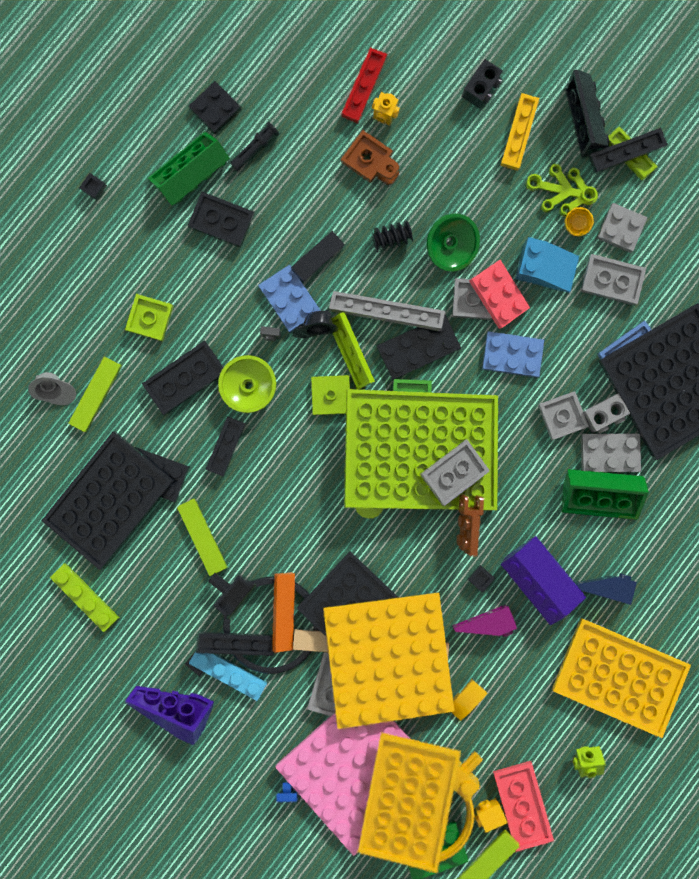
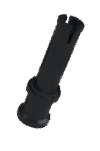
[229,122,279,172]

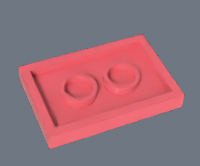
[469,260,530,329]

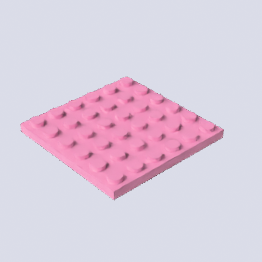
[276,712,410,856]

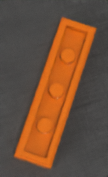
[272,572,295,653]

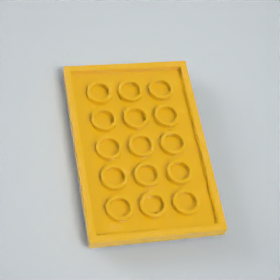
[552,618,691,738]
[358,732,461,873]

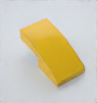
[451,679,488,721]

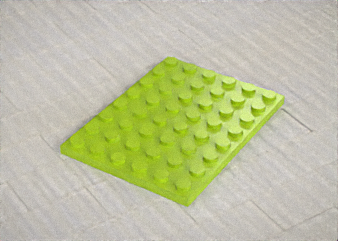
[344,389,498,510]

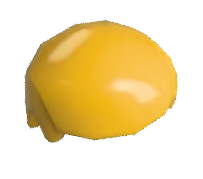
[564,207,594,236]

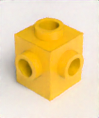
[372,92,400,125]

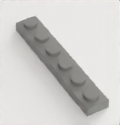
[329,291,445,331]

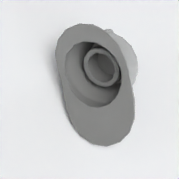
[28,372,76,405]

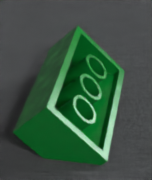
[148,131,230,206]
[561,469,649,520]

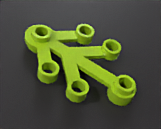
[526,164,598,217]

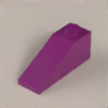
[452,605,517,637]

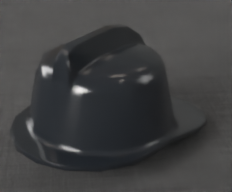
[292,310,338,338]

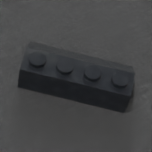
[565,70,609,158]

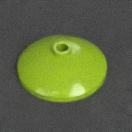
[218,355,276,413]

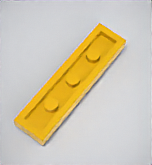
[500,93,539,171]

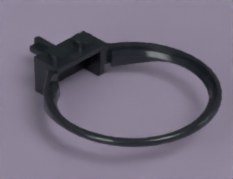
[208,572,319,674]

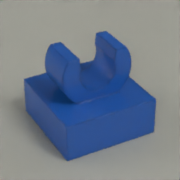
[277,783,298,802]

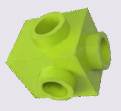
[573,746,606,778]

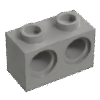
[583,393,630,434]

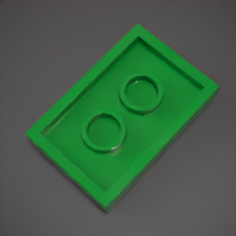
[408,821,469,879]

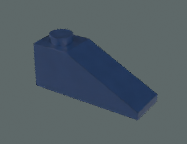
[574,573,637,605]

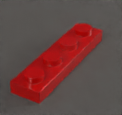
[341,47,387,124]

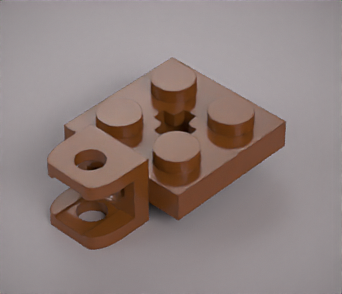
[341,130,399,185]
[457,495,484,556]

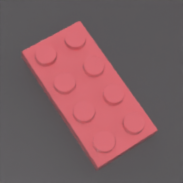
[493,761,554,852]

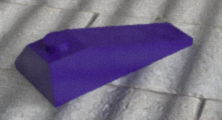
[125,686,214,746]

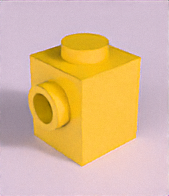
[474,798,508,833]

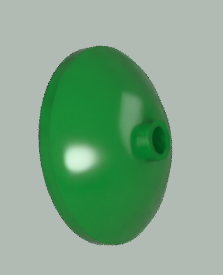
[427,213,480,272]

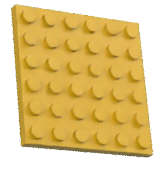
[323,592,454,729]

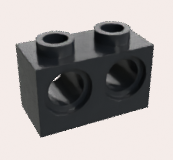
[462,59,503,109]

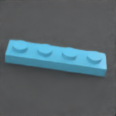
[189,651,267,701]

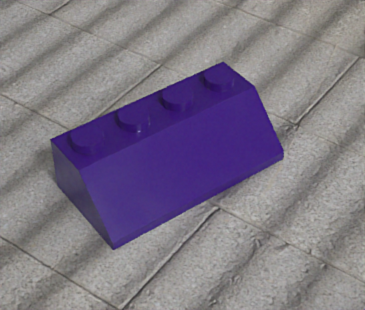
[501,536,586,626]

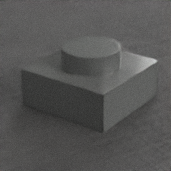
[260,326,281,341]

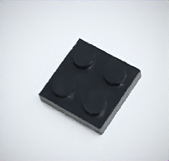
[188,81,242,134]

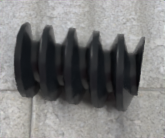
[372,220,413,252]

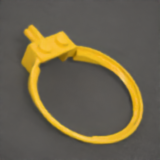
[439,751,483,862]

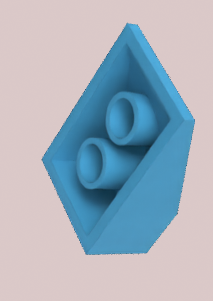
[515,237,579,293]

